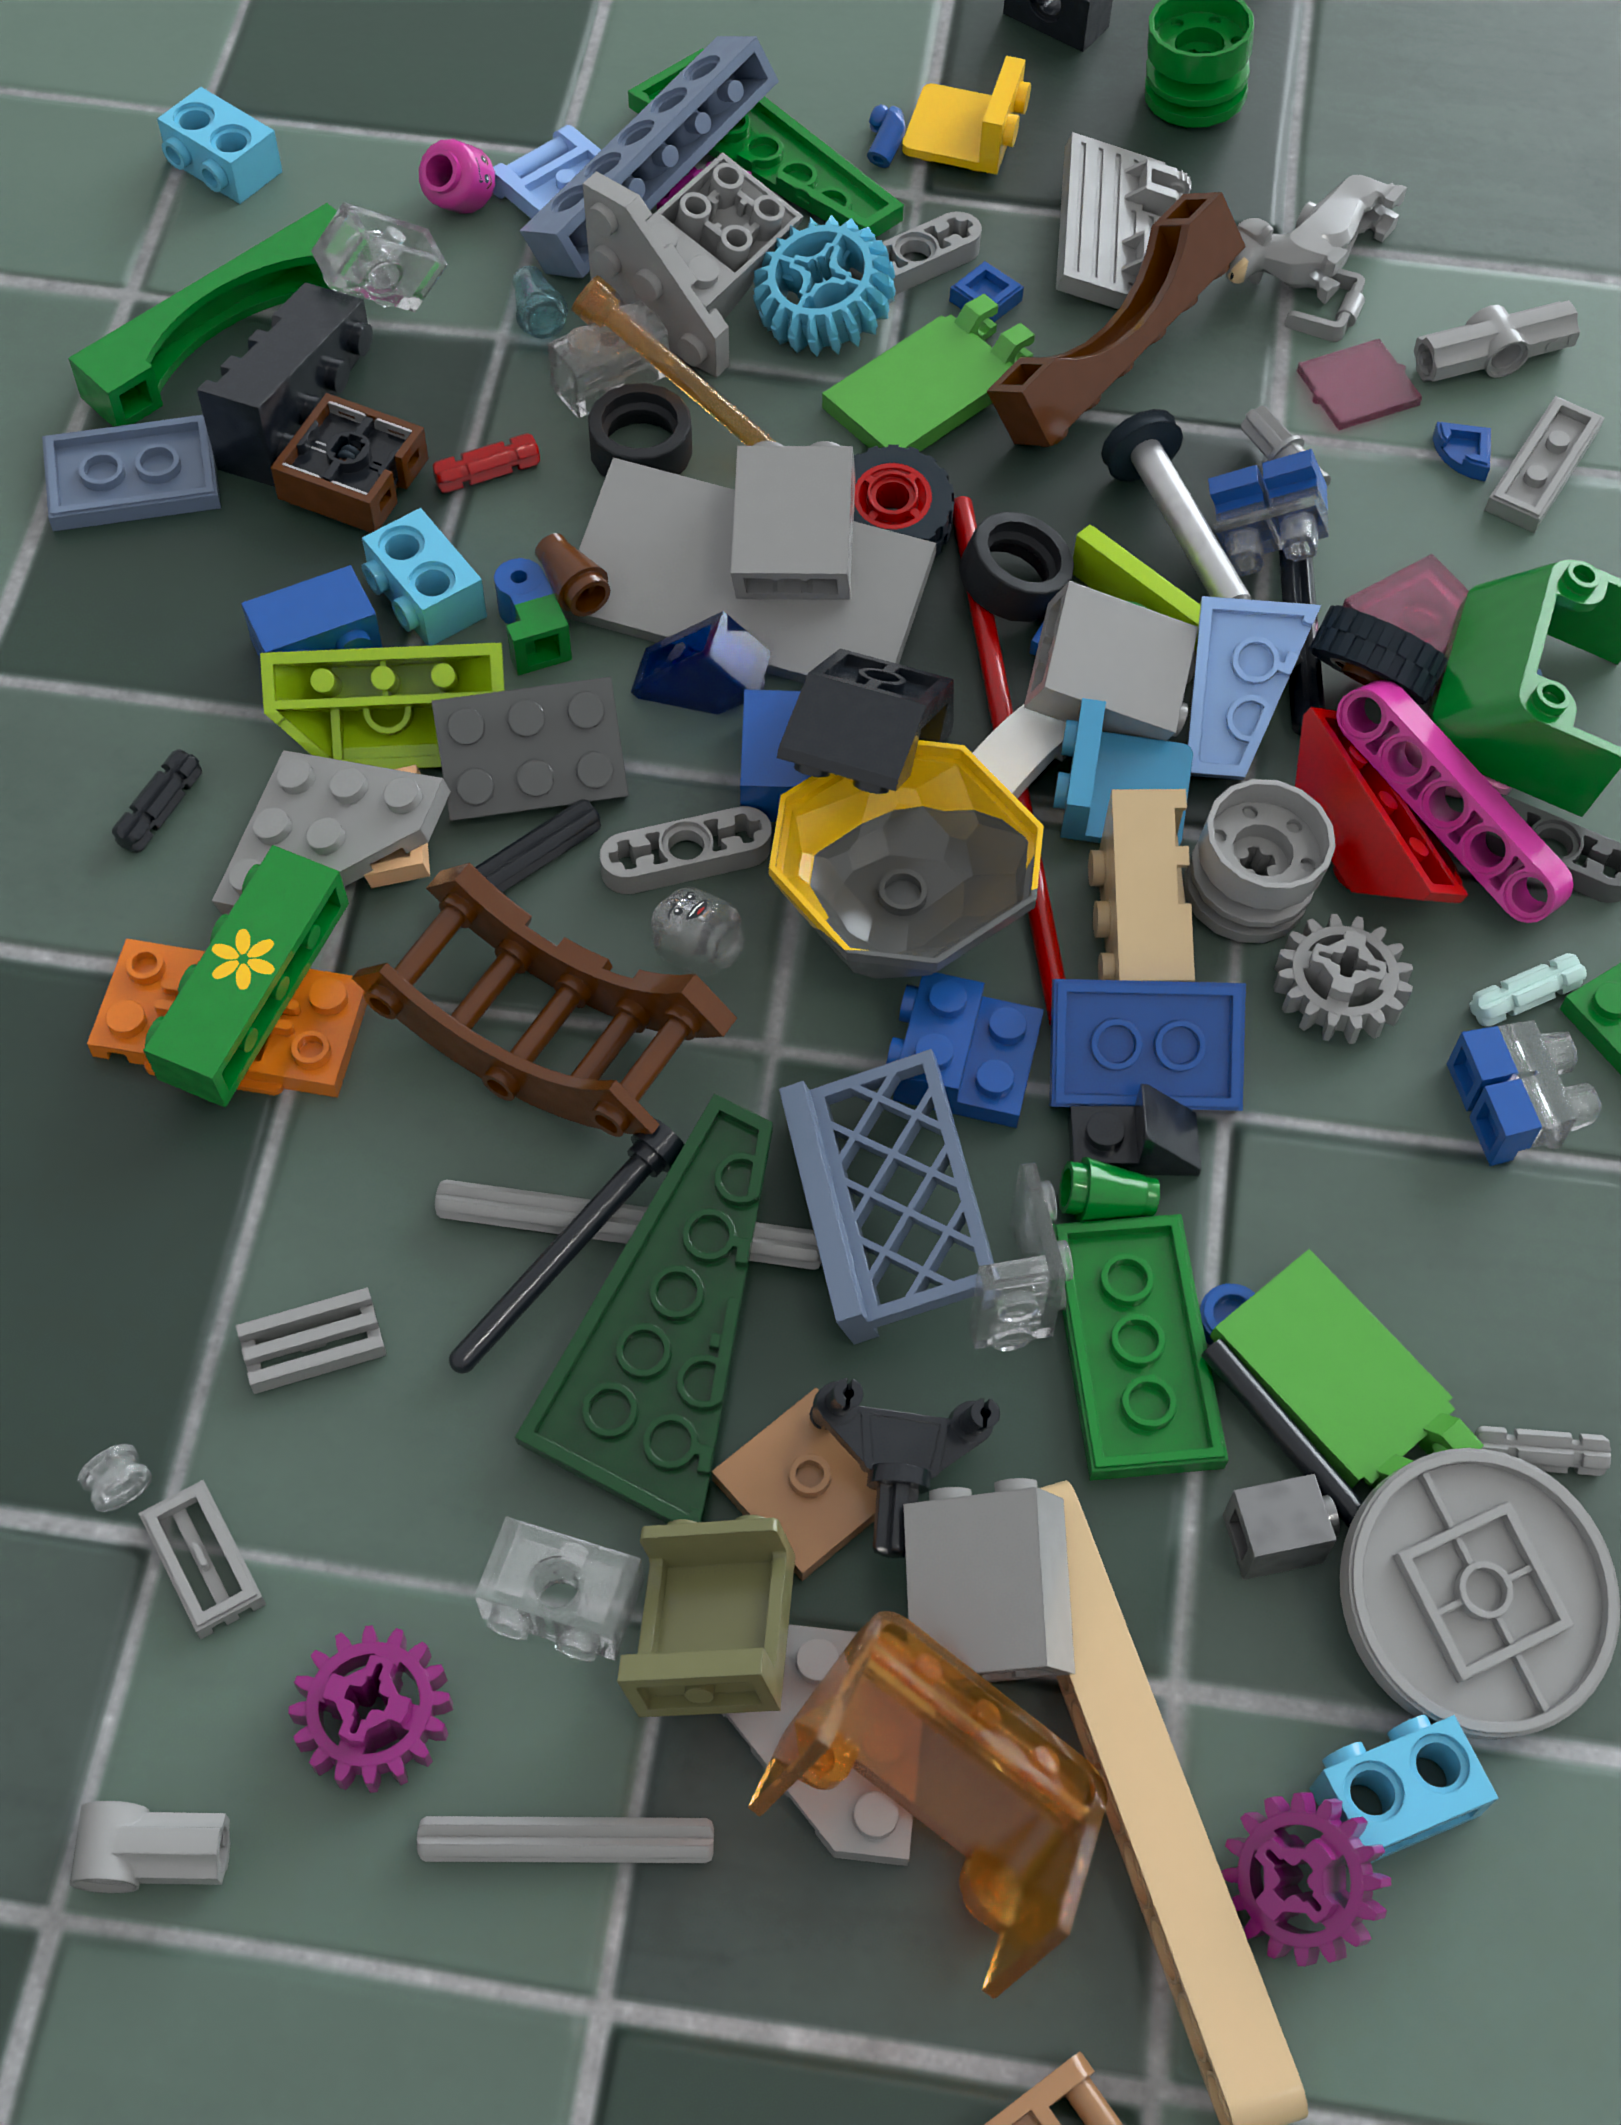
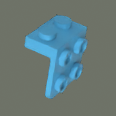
[1053,698,1193,846]

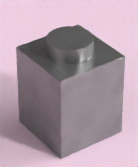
[1222,1474,1340,1580]

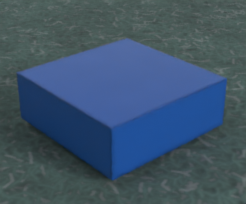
[949,261,1024,322]

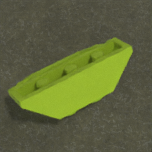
[260,643,505,769]

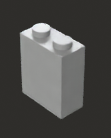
[731,441,855,599]
[1024,581,1199,741]
[903,1478,1075,1687]

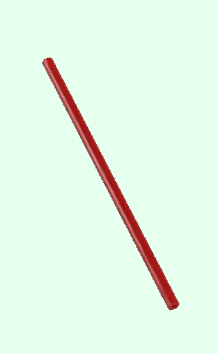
[953,496,1066,1026]

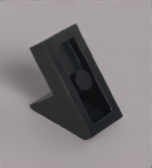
[1068,1084,1201,1176]

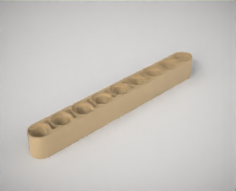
[1040,1480,1308,2125]

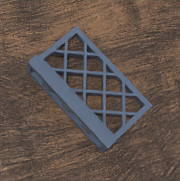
[779,1049,1001,1345]

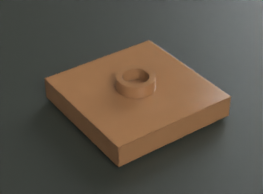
[712,1387,877,1581]

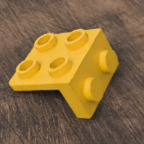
[902,56,1031,175]

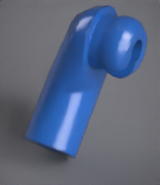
[867,104,905,168]

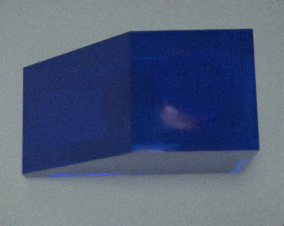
[631,611,772,715]

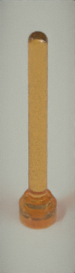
[571,275,776,446]

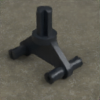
[809,1378,1000,1559]

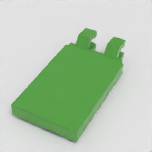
[822,294,1035,452]
[1209,1249,1484,1489]

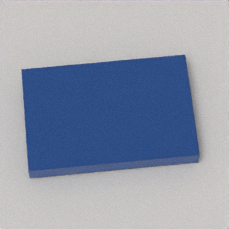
[1049,979,1246,1111]

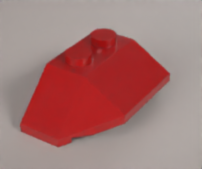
[1295,707,1468,903]

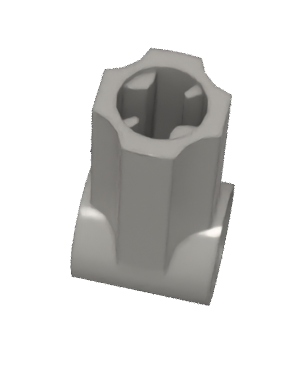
[70,1801,231,1893]

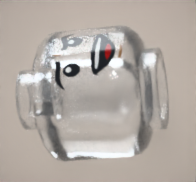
[651,886,745,977]

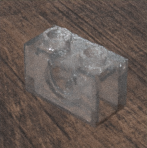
[311,202,448,312]
[475,1516,644,1662]

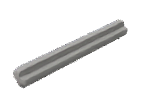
[417,1816,714,1863]

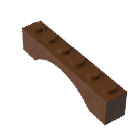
[987,192,1246,447]

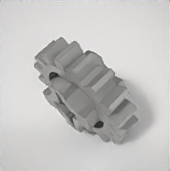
[1273,914,1413,1044]

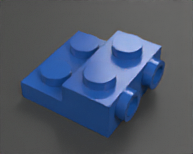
[886,972,1044,1128]

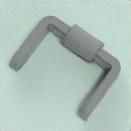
[1285,269,1365,342]

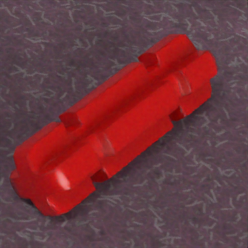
[432,433,540,494]

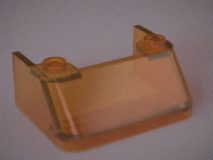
[748,1611,1108,1999]

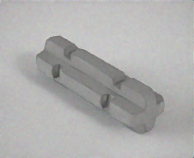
[1474,1426,1611,1476]

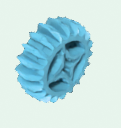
[753,215,896,357]

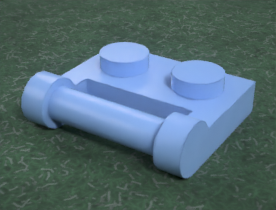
[493,125,601,219]

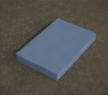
[42,415,221,531]

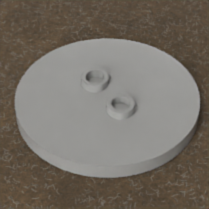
[1339,1448,1620,1740]

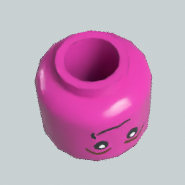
[418,139,495,214]

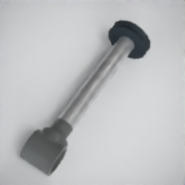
[1101,409,1304,667]

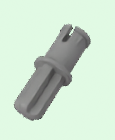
[1241,406,1331,487]

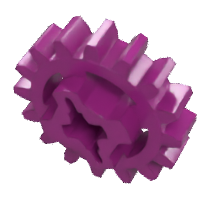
[288,1625,453,1793]
[1221,1792,1391,1967]

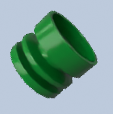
[1145,0,1254,128]

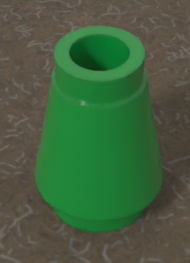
[1059,1157,1160,1222]

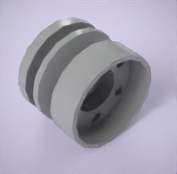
[1183,779,1336,943]

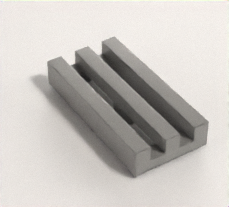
[235,1287,387,1394]
[138,1480,266,1639]

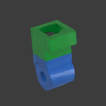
[494,558,572,676]

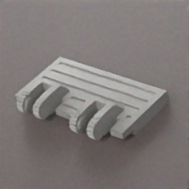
[1056,132,1191,309]

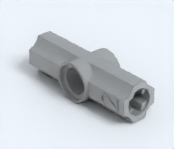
[1413,300,1580,382]

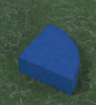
[1433,422,1491,481]

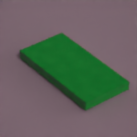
[1050,1214,1229,1481]

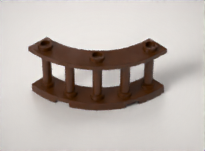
[351,862,737,1137]

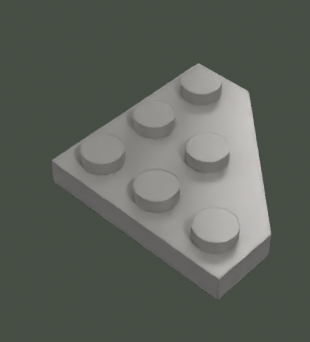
[583,171,730,378]
[212,750,451,914]
[722,1624,925,1866]

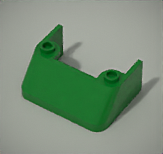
[1427,559,1621,817]

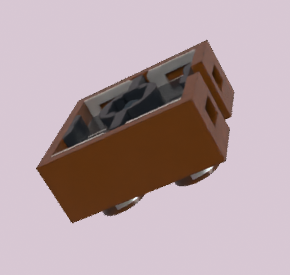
[271,393,429,533]

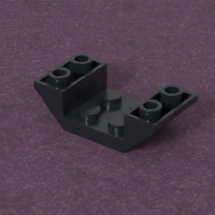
[777,648,954,794]

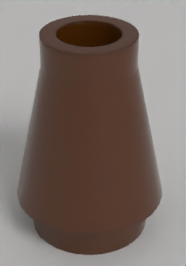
[535,533,611,617]

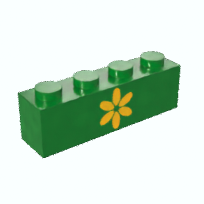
[143,845,349,1108]

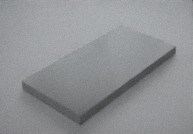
[561,457,936,683]

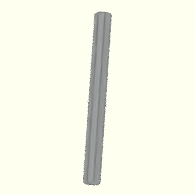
[435,1179,821,1270]

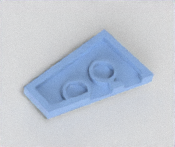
[1187,596,1321,780]

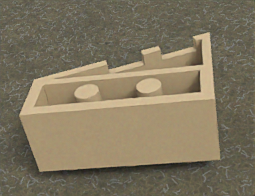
[1088,789,1195,982]

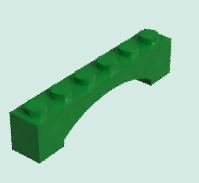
[68,203,374,427]

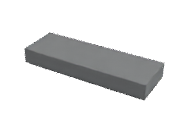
[1484,396,1605,533]

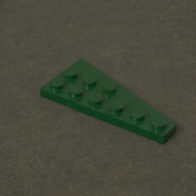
[515,1093,773,1523]

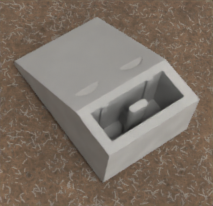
[646,152,803,319]

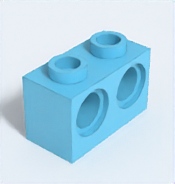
[157,87,283,204]
[362,508,487,646]
[1309,1715,1498,1866]

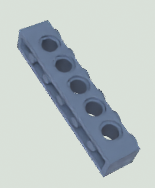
[520,36,779,278]

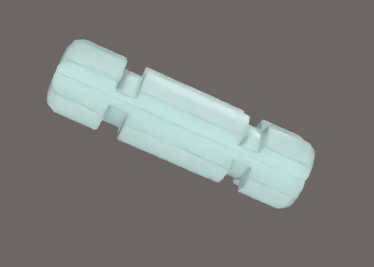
[1469,953,1587,1027]

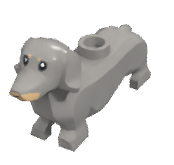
[1226,175,1407,304]

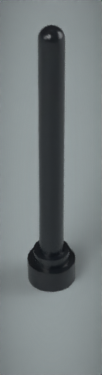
[449,1118,684,1374]

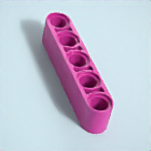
[1336,680,1574,923]

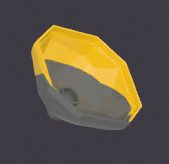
[769,740,1044,979]

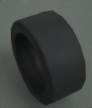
[588,383,692,477]
[959,512,1074,622]

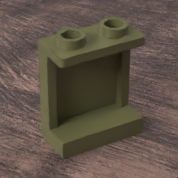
[617,1515,795,1717]

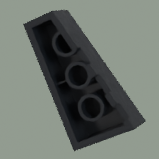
[197,282,373,487]

